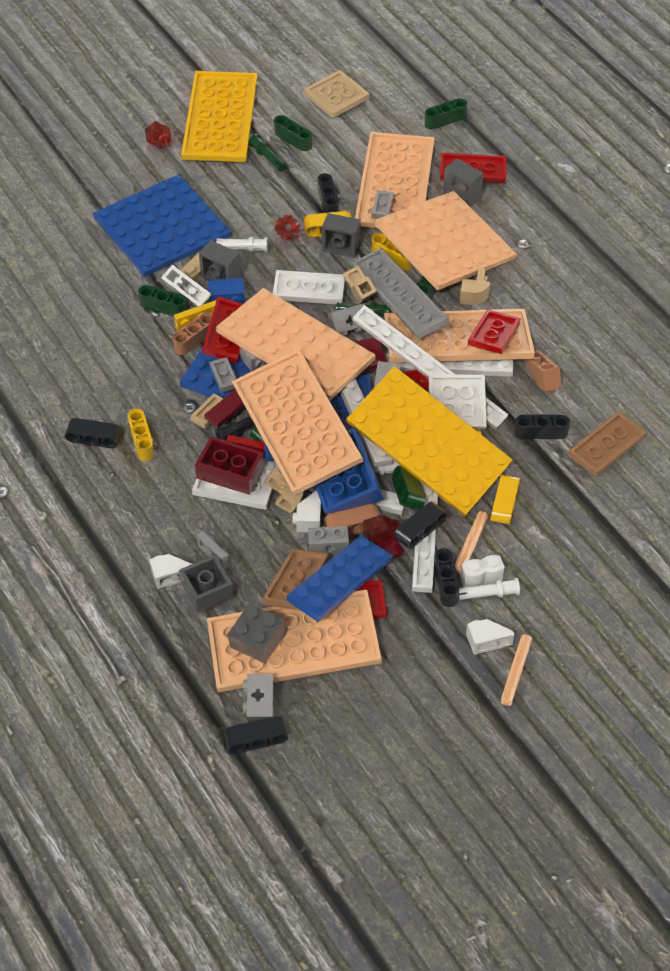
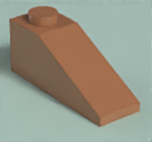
[524,350,562,392]

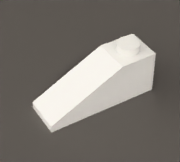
[161,265,211,306]

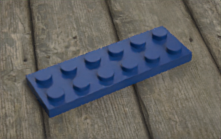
[286,535,393,622]

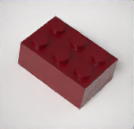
[195,436,264,495]

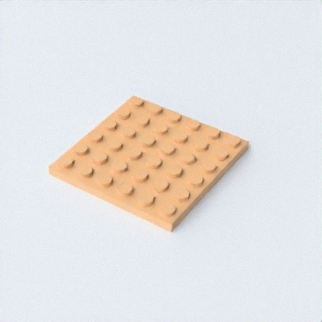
[375,191,517,290]

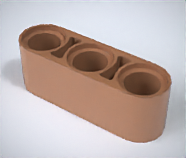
[173,312,212,355]
[324,504,383,536]

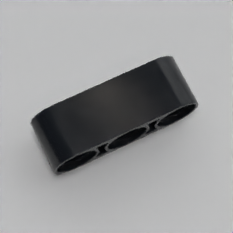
[318,173,339,213]
[514,414,570,439]
[64,418,122,448]
[394,501,447,549]
[434,548,459,607]
[223,716,288,754]

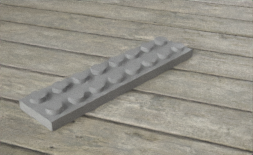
[351,248,449,339]

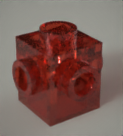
[145,121,172,149]
[275,215,300,240]

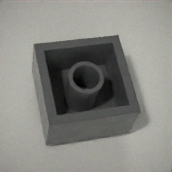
[443,158,483,207]
[322,213,361,258]
[199,240,241,281]
[179,555,234,613]
[227,603,286,664]

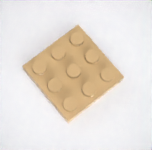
[303,70,370,118]

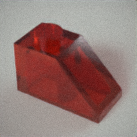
[363,515,401,544]

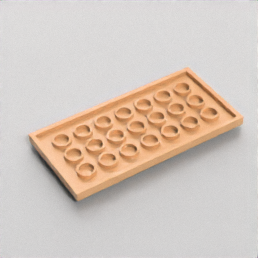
[355,132,435,228]
[216,288,375,401]
[384,309,535,363]
[232,349,363,495]
[207,590,382,692]

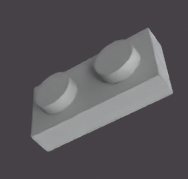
[371,190,394,219]
[209,357,236,393]
[197,531,229,569]

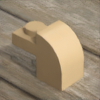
[343,266,377,303]
[460,268,490,305]
[264,468,304,514]

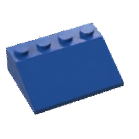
[315,428,384,514]

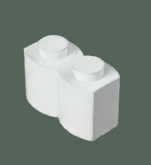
[460,555,504,587]

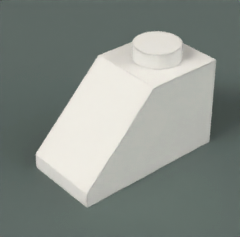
[293,491,321,532]
[149,554,191,589]
[466,619,514,655]

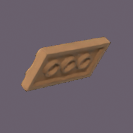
[568,411,647,477]
[262,549,330,611]

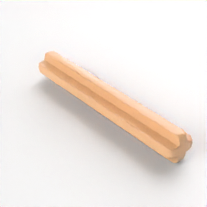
[455,511,488,575]
[500,634,532,706]

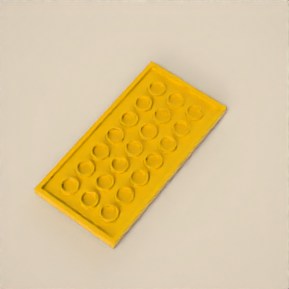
[181,71,257,162]
[346,366,512,517]

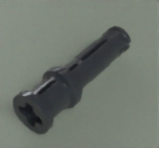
[215,416,255,441]

